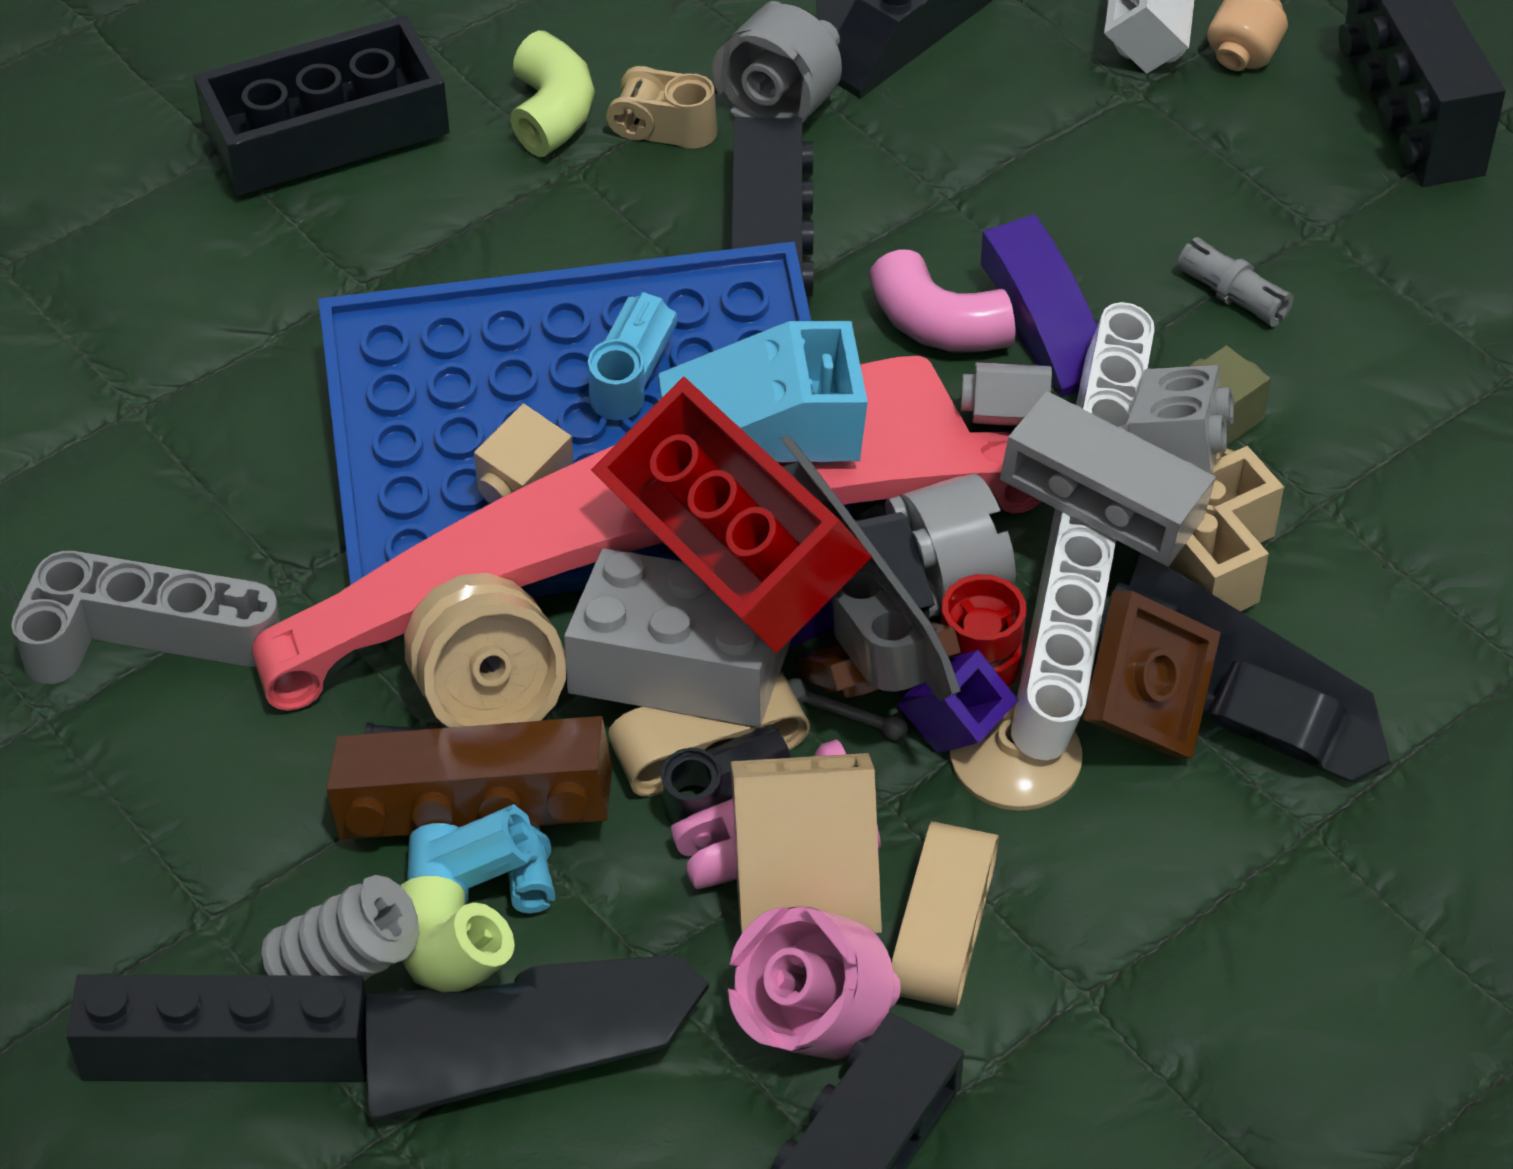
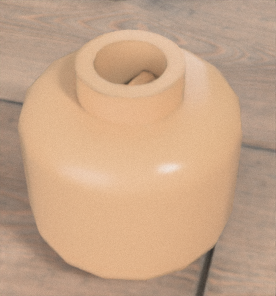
[1207,0,1288,71]

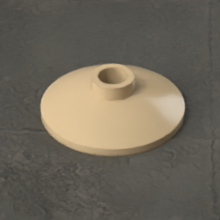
[950,703,1082,811]

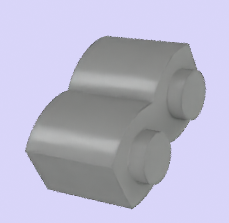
[961,362,1052,426]

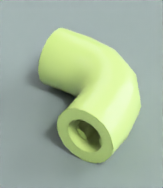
[510,30,595,157]
[401,876,515,993]

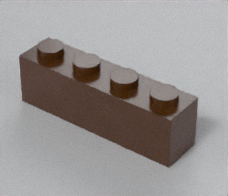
[326,716,612,840]

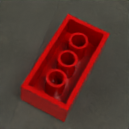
[591,376,872,654]

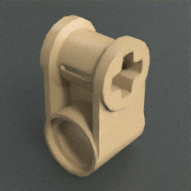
[606,66,718,149]

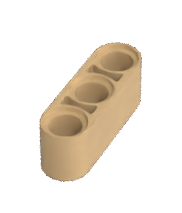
[608,671,810,797]
[892,821,999,1009]

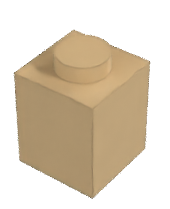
[474,403,573,504]

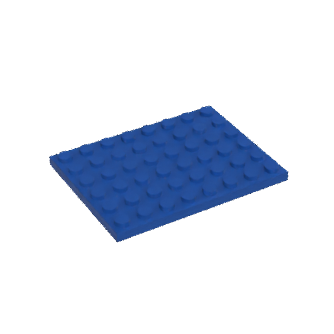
[318,241,853,597]

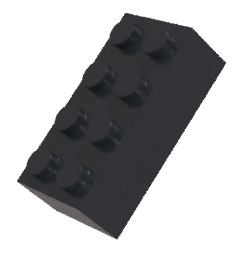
[1338,0,1506,187]
[193,15,450,196]

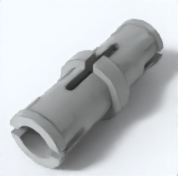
[1177,237,1294,327]

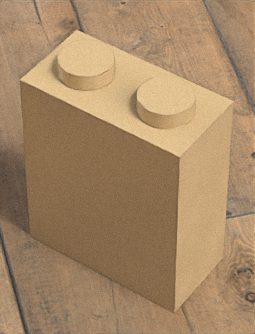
[731,753,882,934]

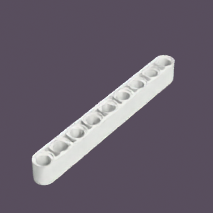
[1011,302,1154,760]

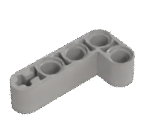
[11,551,281,684]

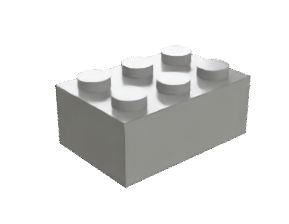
[564,548,792,727]

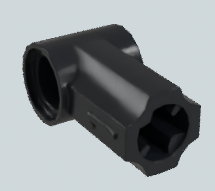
[660,724,791,825]

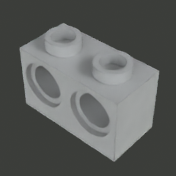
[1128,365,1234,474]

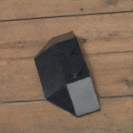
[816,0,993,99]

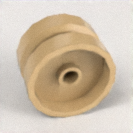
[404,573,566,728]

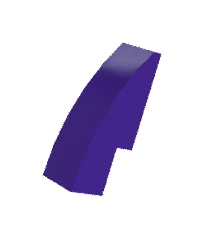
[980,214,1097,397]

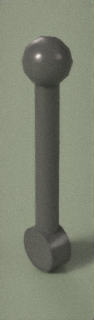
[787,678,908,740]

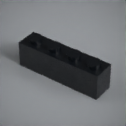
[732,117,814,297]
[66,975,367,1082]
[771,1011,964,1169]

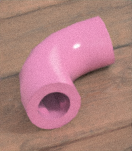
[869,250,1016,353]

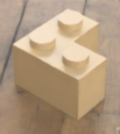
[1169,446,1284,611]

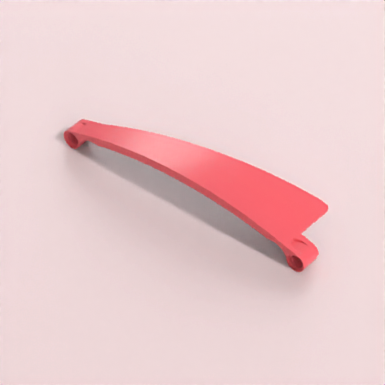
[252,356,1042,711]

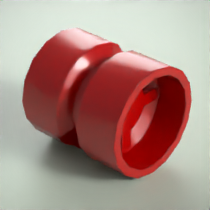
[941,574,1026,688]

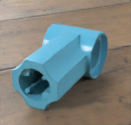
[588,292,677,421]
[407,804,539,904]

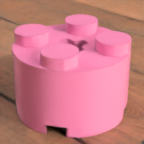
[728,906,901,1060]

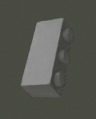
[1000,391,1216,567]

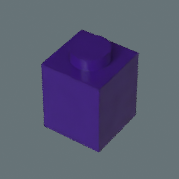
[897,650,1018,753]

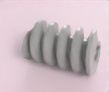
[261,875,419,981]

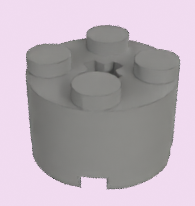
[712,1,842,123]
[885,473,1016,620]

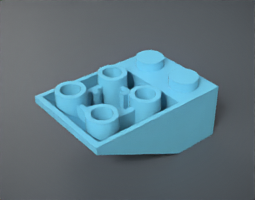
[658,321,868,463]

